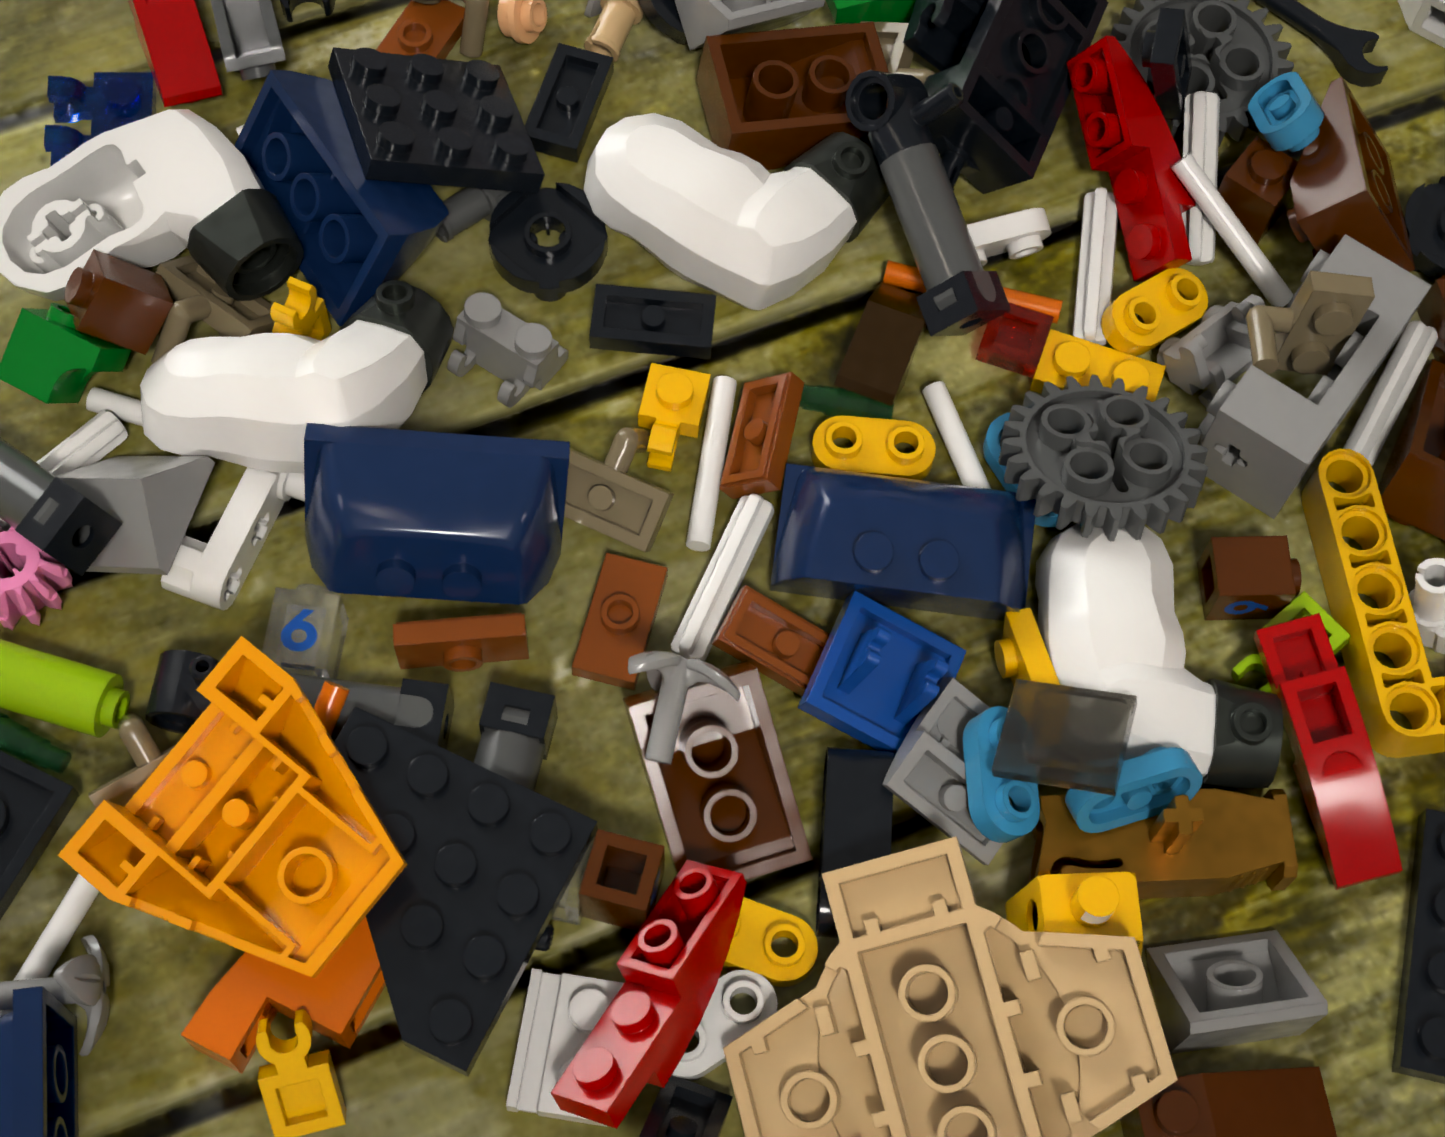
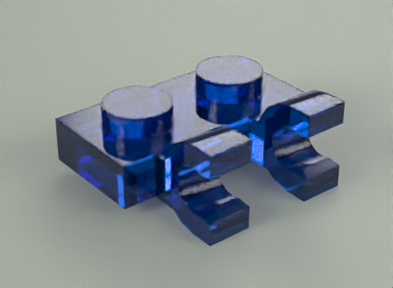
[44,72,157,166]

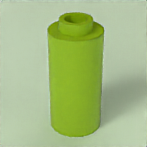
[0,639,130,738]

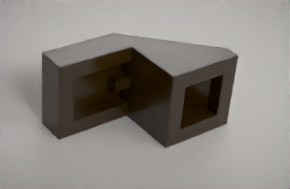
[834,282,927,406]

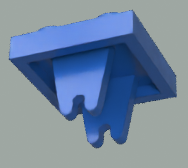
[798,590,966,757]

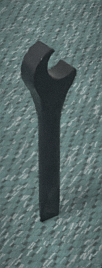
[1254,0,1388,87]

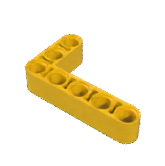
[1301,448,1445,758]

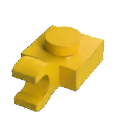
[638,363,711,472]

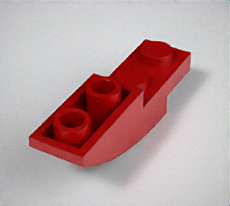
[128,0,223,107]
[1067,35,1196,282]
[1254,613,1403,890]
[550,860,747,1129]

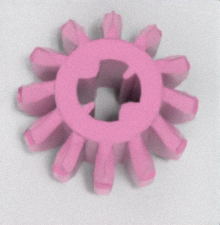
[0,526,73,631]

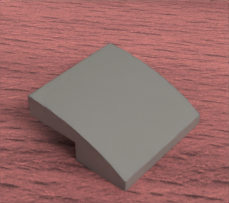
[882,677,1051,866]

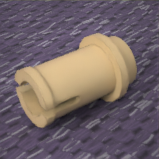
[584,0,644,62]

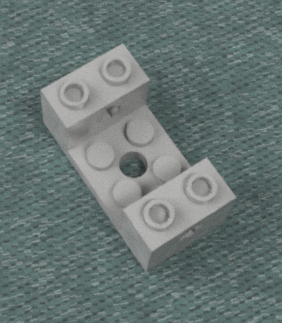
[1198,234,1432,519]

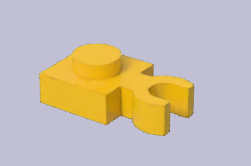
[270,276,332,341]
[256,1009,347,1137]

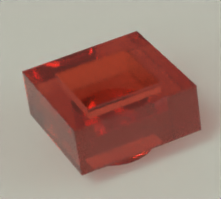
[976,302,1054,378]

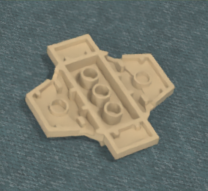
[723,836,1178,1137]

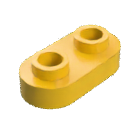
[1101,268,1208,356]
[811,416,936,480]
[723,897,818,987]

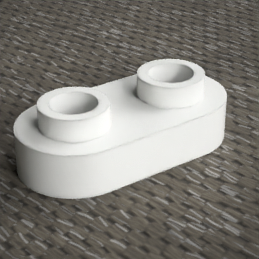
[967,208,1052,266]
[672,970,777,1081]

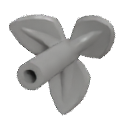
[628,651,741,765]
[0,935,110,1056]

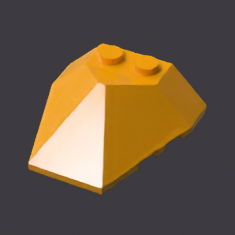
[58,636,408,978]

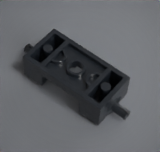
[924,0,1109,194]

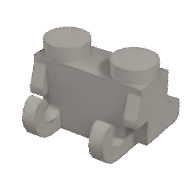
[447,292,569,408]
[1157,294,1265,408]

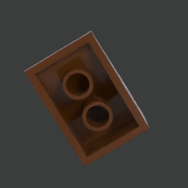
[696,22,889,170]
[1287,77,1415,272]
[1379,359,1445,541]
[623,661,813,880]
[1120,1066,1337,1137]

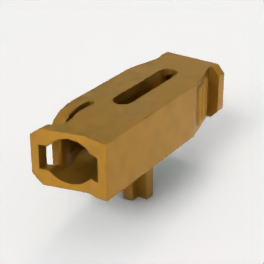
[1028,788,1298,899]

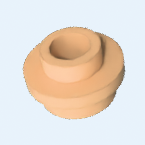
[497,0,547,44]

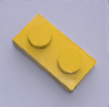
[1030,329,1166,402]
[994,608,1070,754]

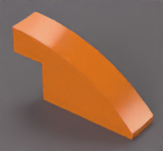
[181,916,386,1074]

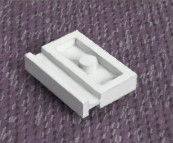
[506,968,624,1127]

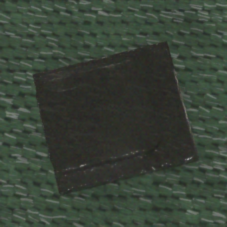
[991,679,1137,796]

